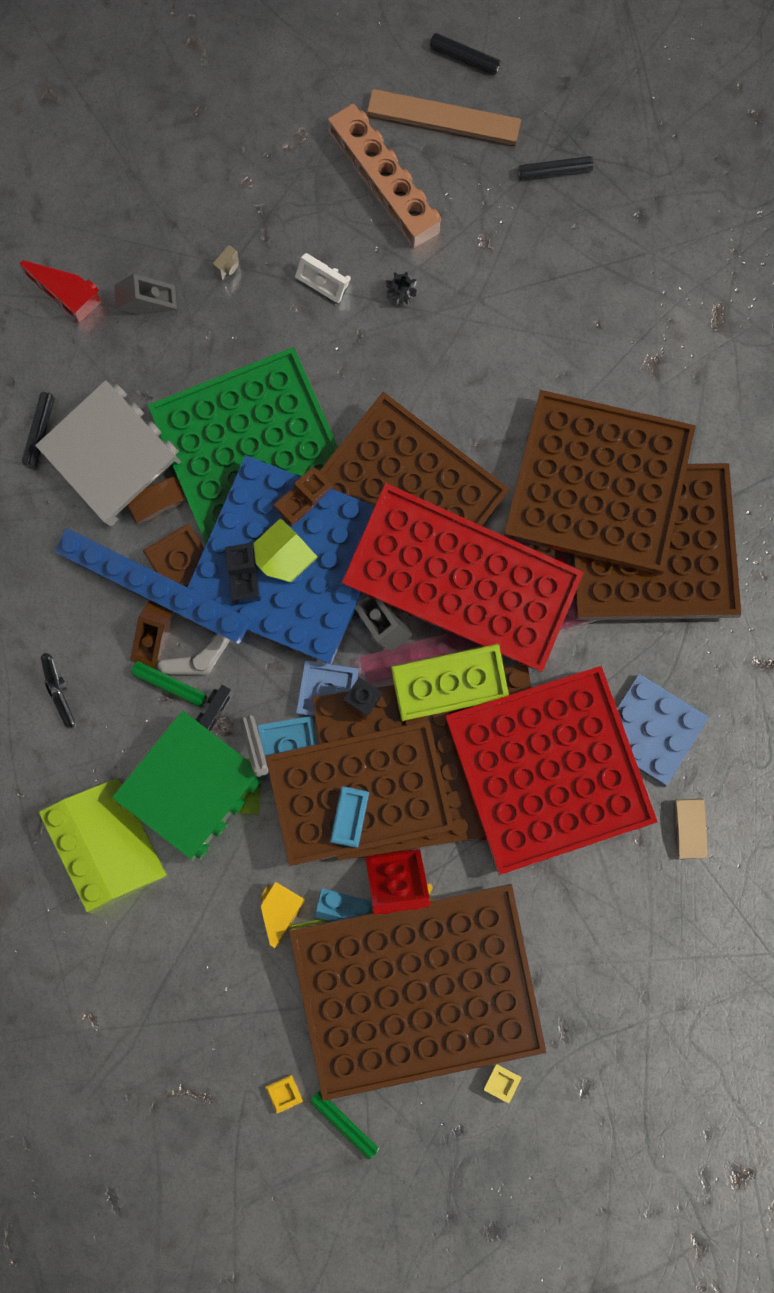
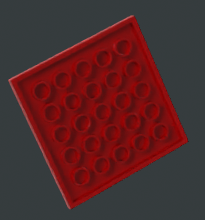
[445,665,658,876]

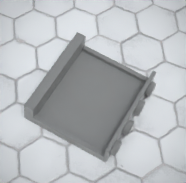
[35,380,181,526]

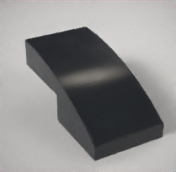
[225,543,261,605]

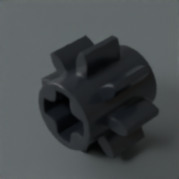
[386,272,417,305]

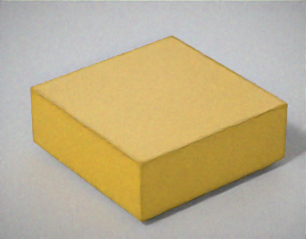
[265,1075,303,1114]

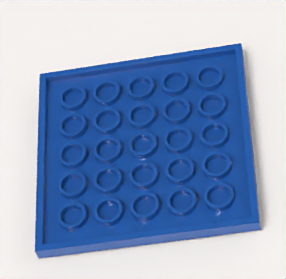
[188,455,374,665]

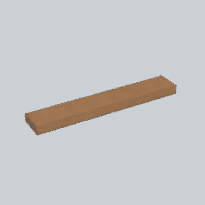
[367,89,521,146]

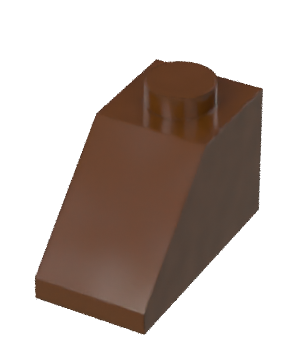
[130,600,174,669]

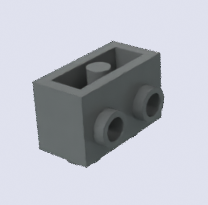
[355,594,413,652]

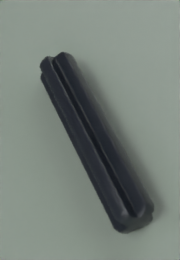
[430,33,501,74]
[518,156,594,180]
[21,392,55,468]

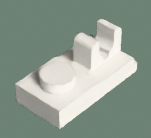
[295,253,351,303]

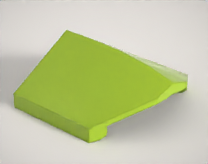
[254,518,318,583]

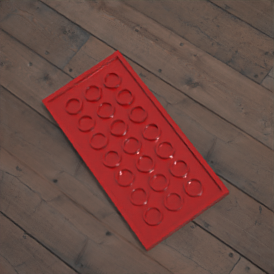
[341,483,584,672]

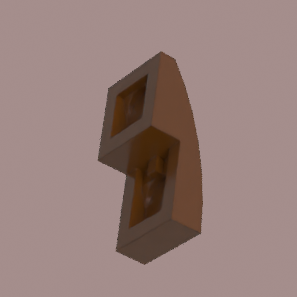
[273,467,333,527]
[126,476,187,525]

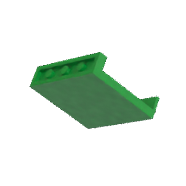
[112,710,263,862]

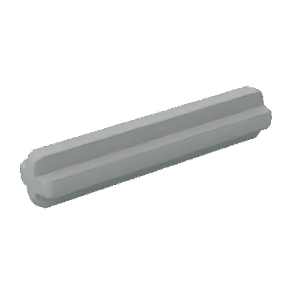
[240,715,269,777]

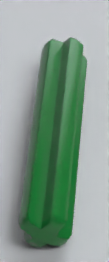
[131,661,207,707]
[310,1091,379,1160]

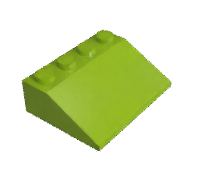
[39,778,167,915]

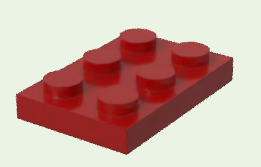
[365,849,431,915]

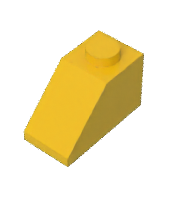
[260,882,305,949]

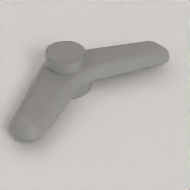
[157,633,230,676]

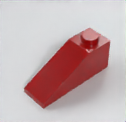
[19,260,101,323]

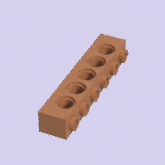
[328,103,441,248]

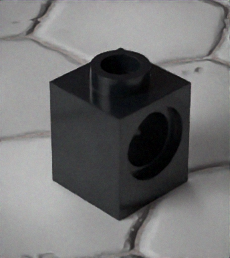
[343,677,382,721]

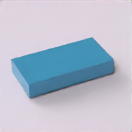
[330,786,369,848]

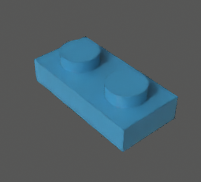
[314,888,373,921]

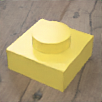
[483,1064,522,1103]

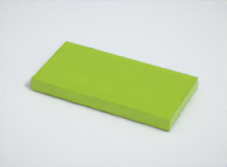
[390,643,509,721]

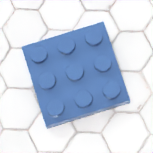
[617,674,709,787]

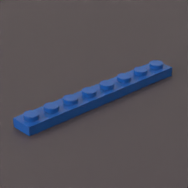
[55,528,252,644]

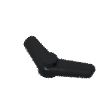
[40,653,76,729]

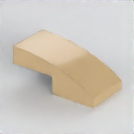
[675,798,707,859]

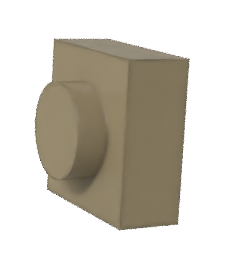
[212,245,239,280]

